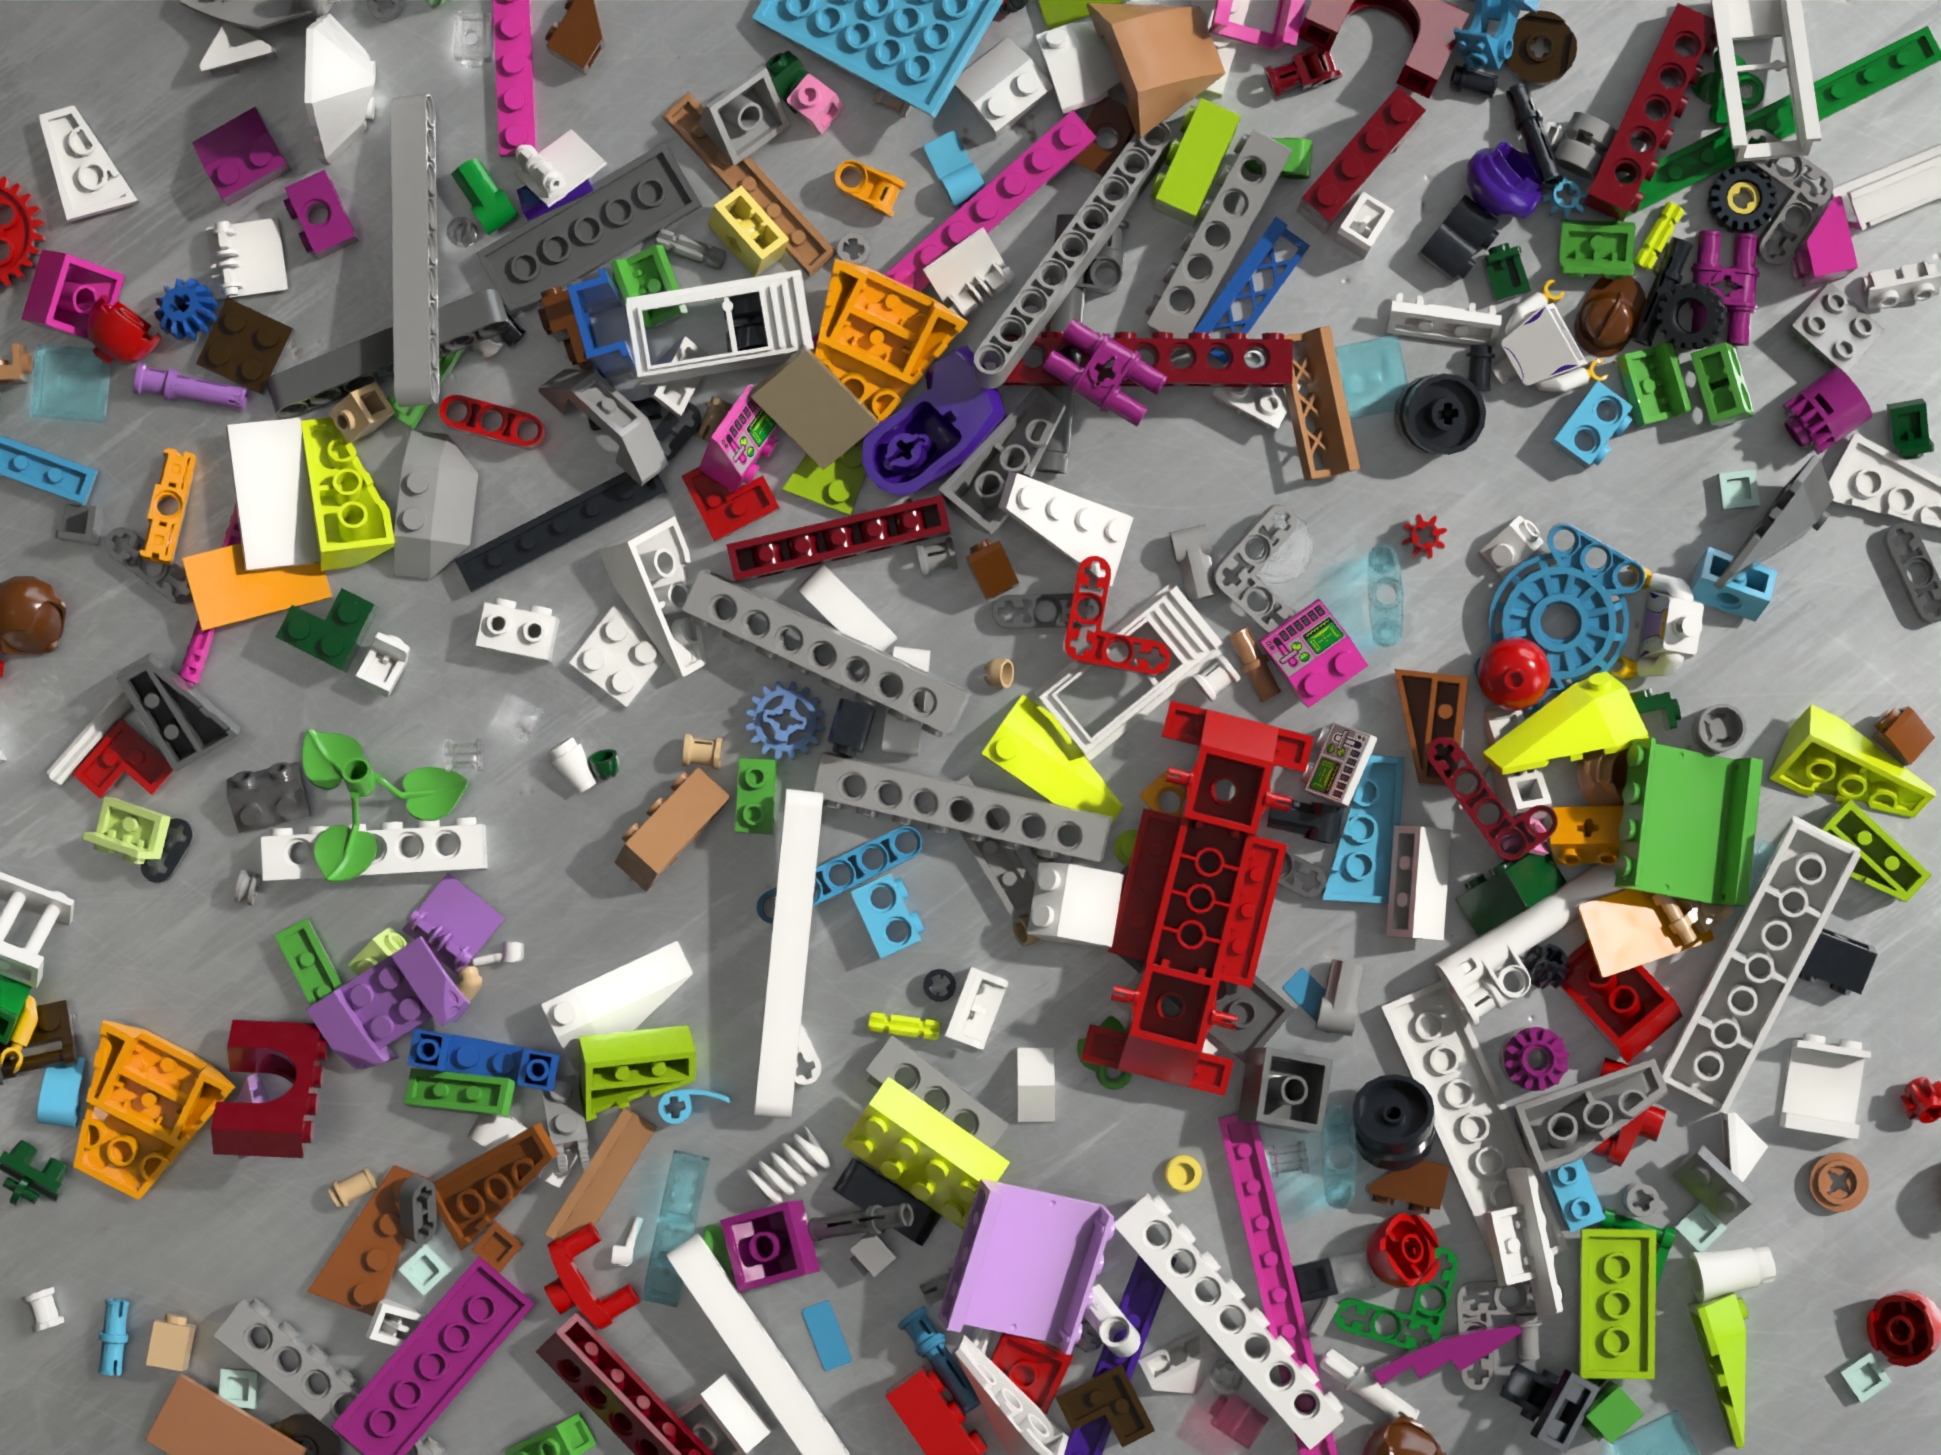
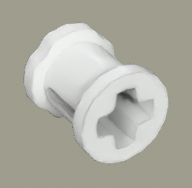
[1192,654,1241,702]
[22,1287,65,1333]

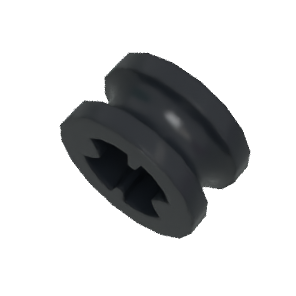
[923,969,956,1002]

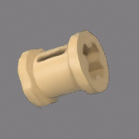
[682,733,723,770]

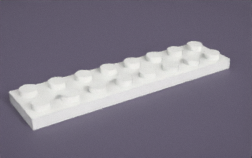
[1380,980,1569,1260]

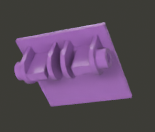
[402,873,505,976]

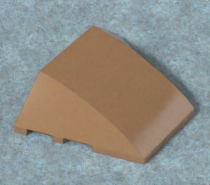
[1086,3,1226,140]

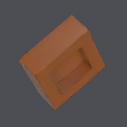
[471,1221,524,1273]

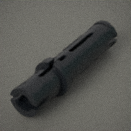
[1505,83,1563,189]
[1629,237,1693,347]

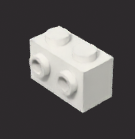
[475,598,560,662]

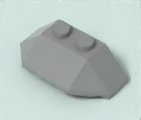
[394,430,479,580]

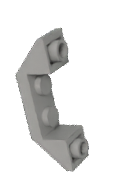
[538,369,668,486]

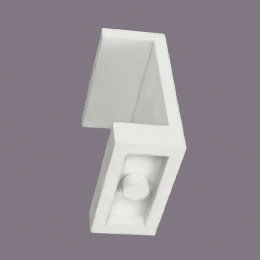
[1779,1033,1871,1140]

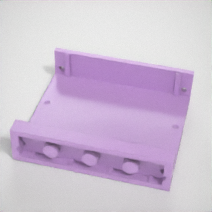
[937,1178,1115,1355]

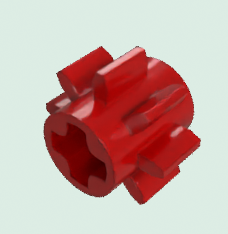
[1401,514,1447,560]
[1900,1077,1941,1123]

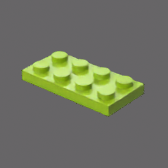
[1579,1228,1656,1379]

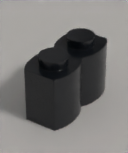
[1417,194,1500,281]
[827,698,876,758]

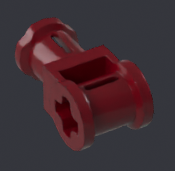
[1264,45,1343,99]

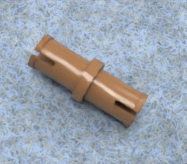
[1228,626,1282,702]

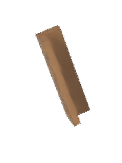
[1284,326,1361,481]
[544,1107,658,1240]

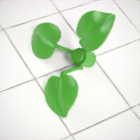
[302,729,468,882]

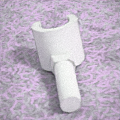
[473,942,524,967]
[611,1216,644,1267]

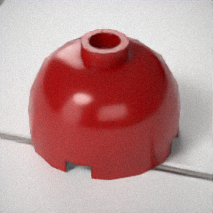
[86,295,162,364]
[1477,637,1551,711]
[1366,1213,1440,1288]
[1867,1290,1941,1367]

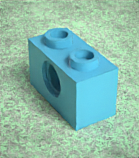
[1689,547,1777,622]
[1544,1158,1606,1232]

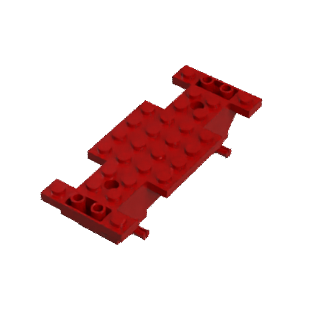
[1081,701,1314,1096]

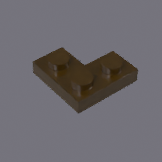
[1055,1363,1155,1448]

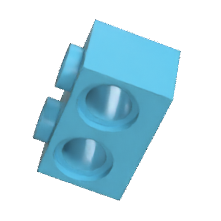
[1550,381,1633,469]
[850,873,925,959]

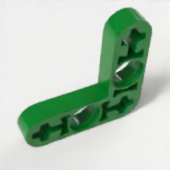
[1333,1247,1458,1349]

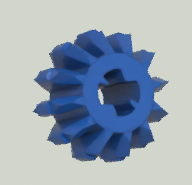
[153,278,219,341]

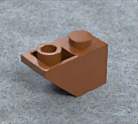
[1871,706,1935,766]

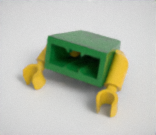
[0,974,38,1073]

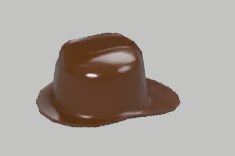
[1574,275,1646,357]

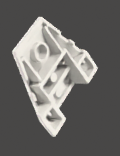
[304,13,376,165]

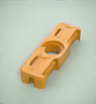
[140,448,196,565]

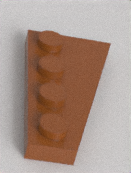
[433,1122,559,1251]
[307,1165,429,1316]

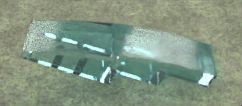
[641,1150,710,1308]

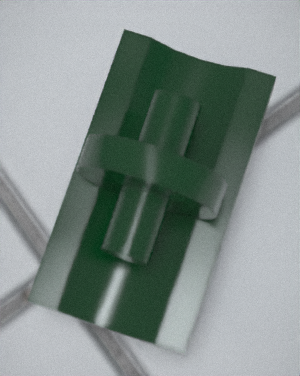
[0,1140,67,1206]

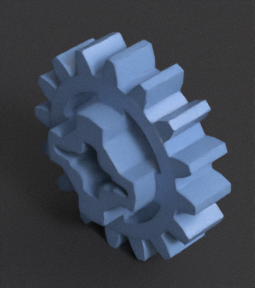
[746,681,825,760]

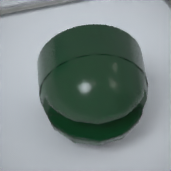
[588,749,620,780]

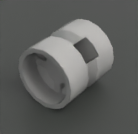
[1554,112,1617,179]
[1692,704,1747,753]

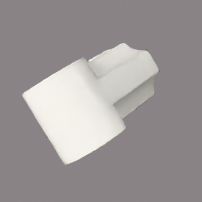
[1083,1284,1141,1358]

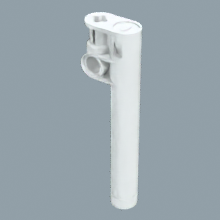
[1435,863,1626,1027]

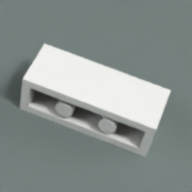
[1386,825,1452,940]

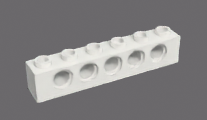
[261,817,488,882]

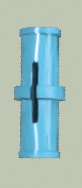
[98,1298,129,1376]

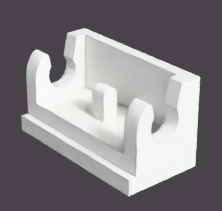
[945,967,1009,1050]

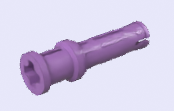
[133,362,248,411]

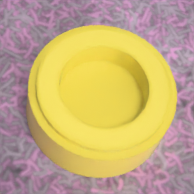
[1164,1155,1202,1192]

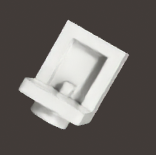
[1479,516,1544,579]
[355,632,410,698]

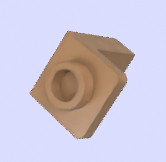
[0,343,33,385]

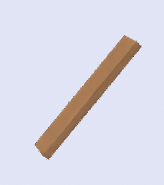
[662,92,837,278]

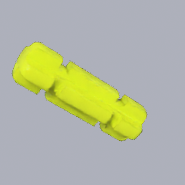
[1634,202,1684,271]
[868,1012,941,1040]

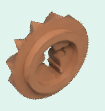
[1809,1153,1869,1212]

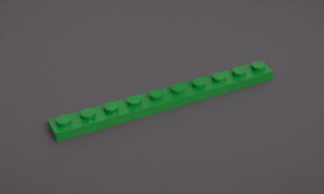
[1614,26,1941,222]

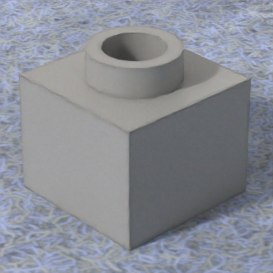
[850,1232,897,1277]

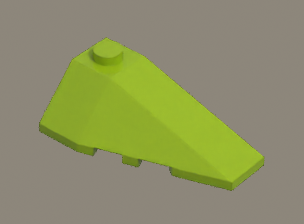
[1687,1293,1748,1449]

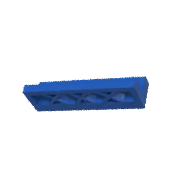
[1194,217,1310,365]

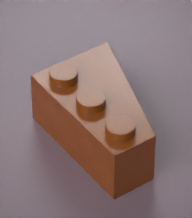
[1394,669,1469,788]

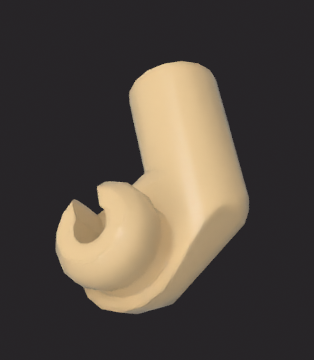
[457,966,482,1002]

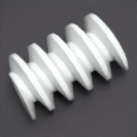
[746,1126,830,1204]

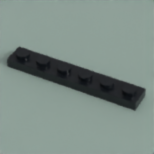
[454,472,668,593]

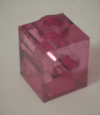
[1209,1391,1269,1450]

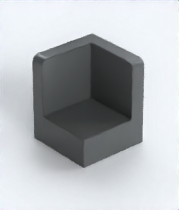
[55,504,104,546]

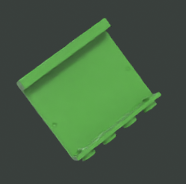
[1614,738,1763,907]

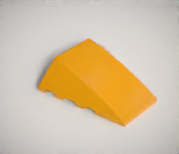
[815,259,968,436]
[73,1020,235,1200]

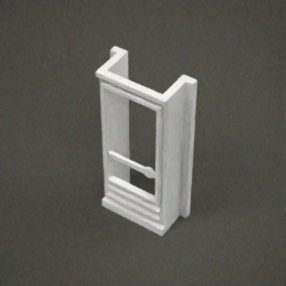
[1711,0,1821,162]
[1831,143,1941,230]
[626,270,815,386]
[1034,583,1226,762]

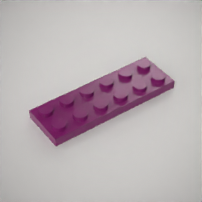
[331,1256,535,1455]

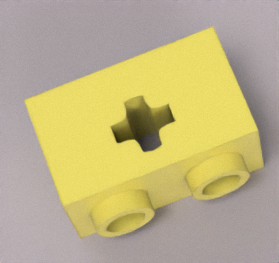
[707,186,789,277]

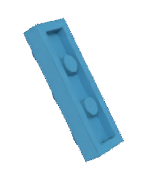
[0,435,99,506]

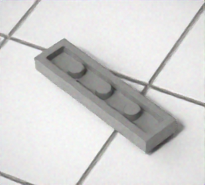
[952,775,1035,920]

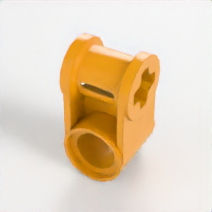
[834,160,907,218]

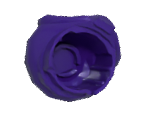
[1466,141,1543,219]

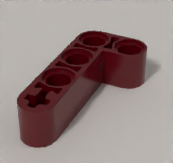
[1427,736,1558,861]

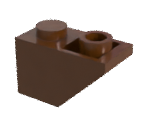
[545,0,605,75]
[966,539,1019,602]
[1365,1160,1450,1215]

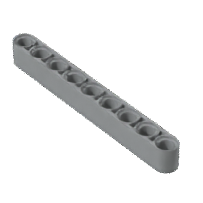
[390,94,440,407]
[974,121,1171,389]

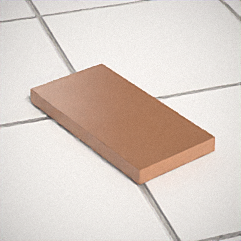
[145,1374,307,1455]

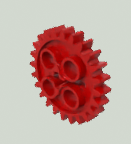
[0,176,46,288]

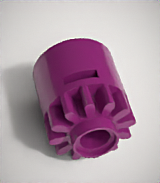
[1782,367,1872,455]
[1499,1026,1569,1091]

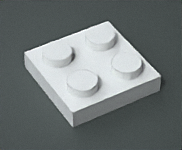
[569,605,665,708]

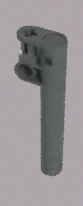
[1035,214,1130,474]

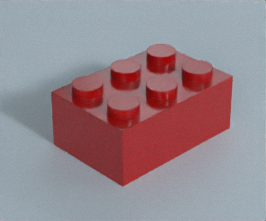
[885,1364,988,1455]

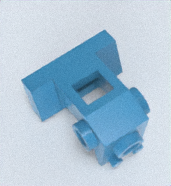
[1453,0,1540,70]

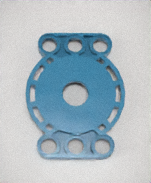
[1473,523,1645,713]

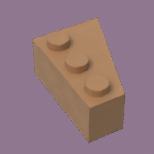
[614,767,731,892]

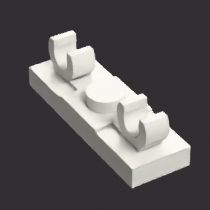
[1386,293,1502,348]

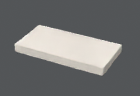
[226,418,320,571]

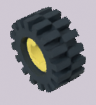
[1707,164,1777,234]

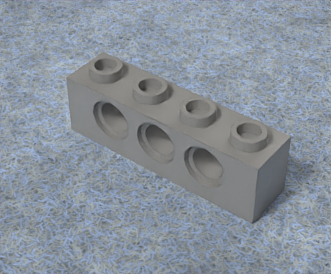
[865,1035,1009,1149]

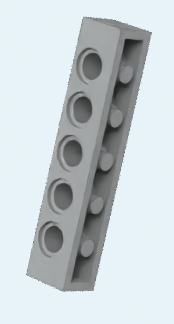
[1145,129,1293,339]

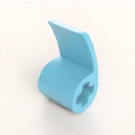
[924,130,985,208]
[37,1057,87,1128]
[658,1089,731,1124]

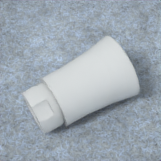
[1689,1247,1776,1303]

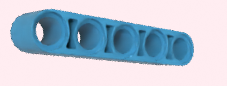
[756,826,923,924]

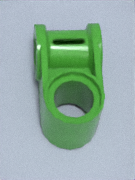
[1243,137,1313,179]

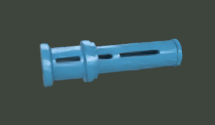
[898,1306,981,1414]

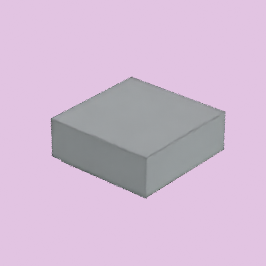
[1308,1297,1339,1337]

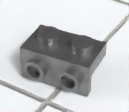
[227,762,310,833]
[1672,1145,1757,1226]

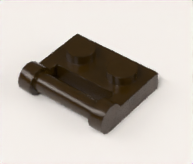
[0,1000,78,1079]

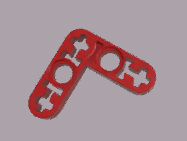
[1065,556,1171,676]

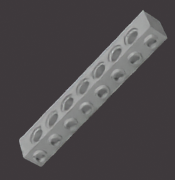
[682,569,971,737]
[813,752,1112,867]
[213,1298,445,1455]

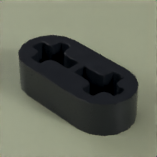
[654,402,702,464]
[141,818,195,883]

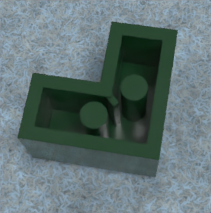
[276,588,380,673]
[1455,852,1567,936]

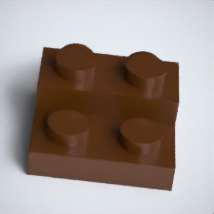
[538,287,595,370]

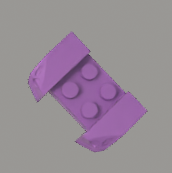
[306,936,471,1069]

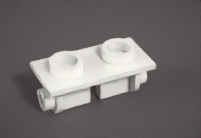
[1862,261,1941,309]

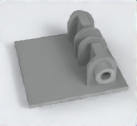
[1789,282,1885,374]

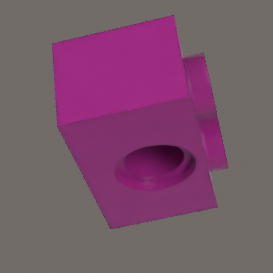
[283,170,359,259]

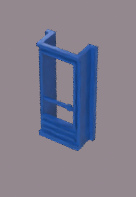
[567,268,638,379]

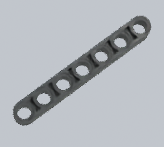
[266,289,510,419]

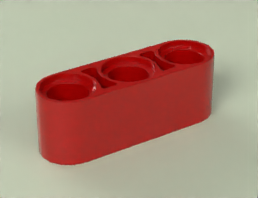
[439,394,546,450]

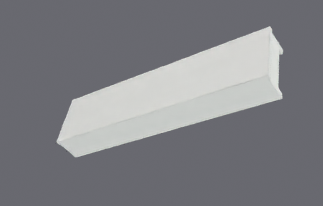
[1661,815,1861,1114]

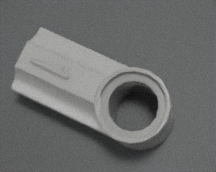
[1169,524,1219,601]
[1315,959,1364,1036]

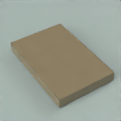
[750,345,879,470]

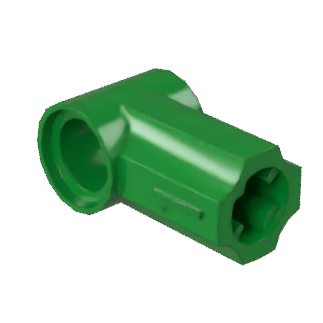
[451,157,519,235]

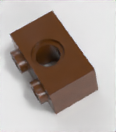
[1069,96,1136,181]

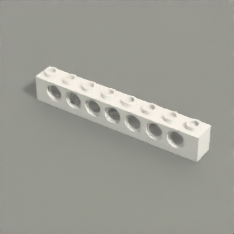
[1115,1193,1344,1450]

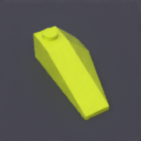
[301,417,395,571]
[1483,671,1649,775]
[981,694,1123,825]
[1769,704,1935,818]

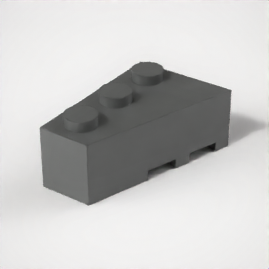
[116,653,241,772]

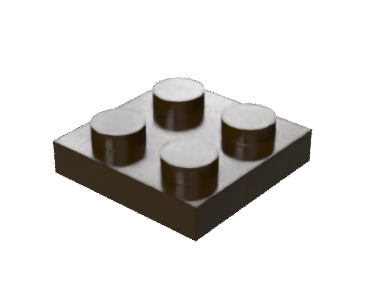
[196,298,295,396]

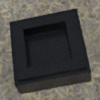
[1292,1257,1337,1303]

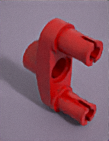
[1590,1057,1667,1167]
[544,1222,641,1330]

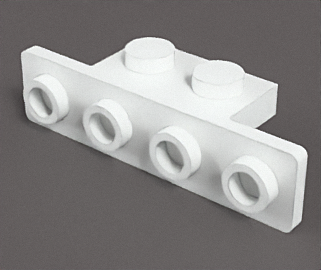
[1483,1166,1563,1315]

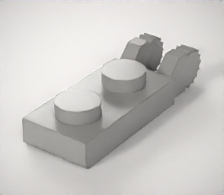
[541,1075,590,1174]

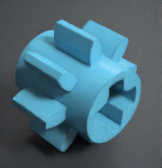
[1541,173,1588,220]

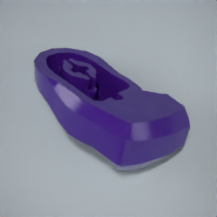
[862,345,1007,496]

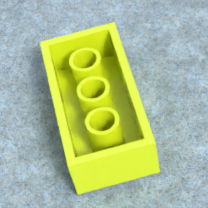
[841,1077,1010,1229]

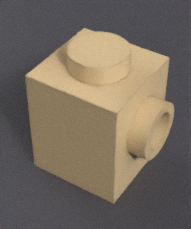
[329,382,395,443]
[145,1313,196,1372]

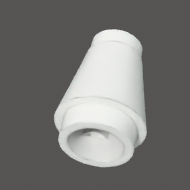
[547,737,596,794]

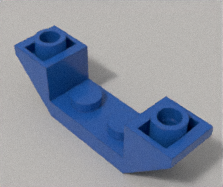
[407,1028,560,1092]

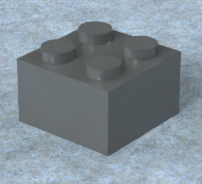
[1237,1047,1333,1133]

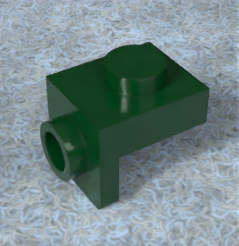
[766,51,810,114]
[1481,243,1531,303]
[1886,398,1935,459]
[1629,689,1681,731]

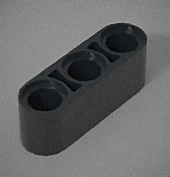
[832,1158,942,1246]

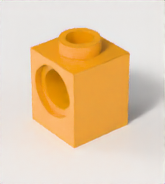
[1138,771,1185,817]

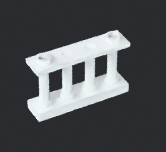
[0,872,74,988]

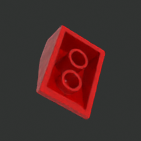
[1559,940,1683,1063]

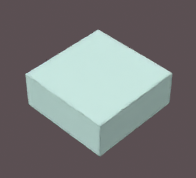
[1717,469,1760,511]
[1673,1201,1727,1252]
[398,1243,451,1296]
[1838,1351,1892,1403]
[219,1368,260,1409]

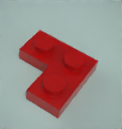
[681,467,780,542]
[72,719,174,799]

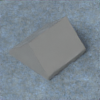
[699,65,791,166]

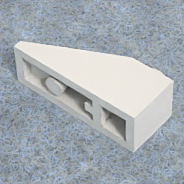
[1484,709,1552,823]

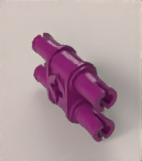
[1688,230,1760,346]
[1042,319,1168,427]

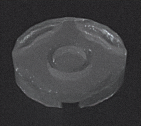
[1244,512,1315,584]

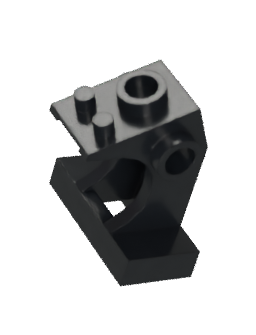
[1499,1363,1600,1453]

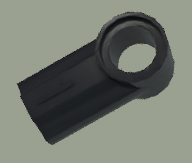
[1266,800,1344,845]

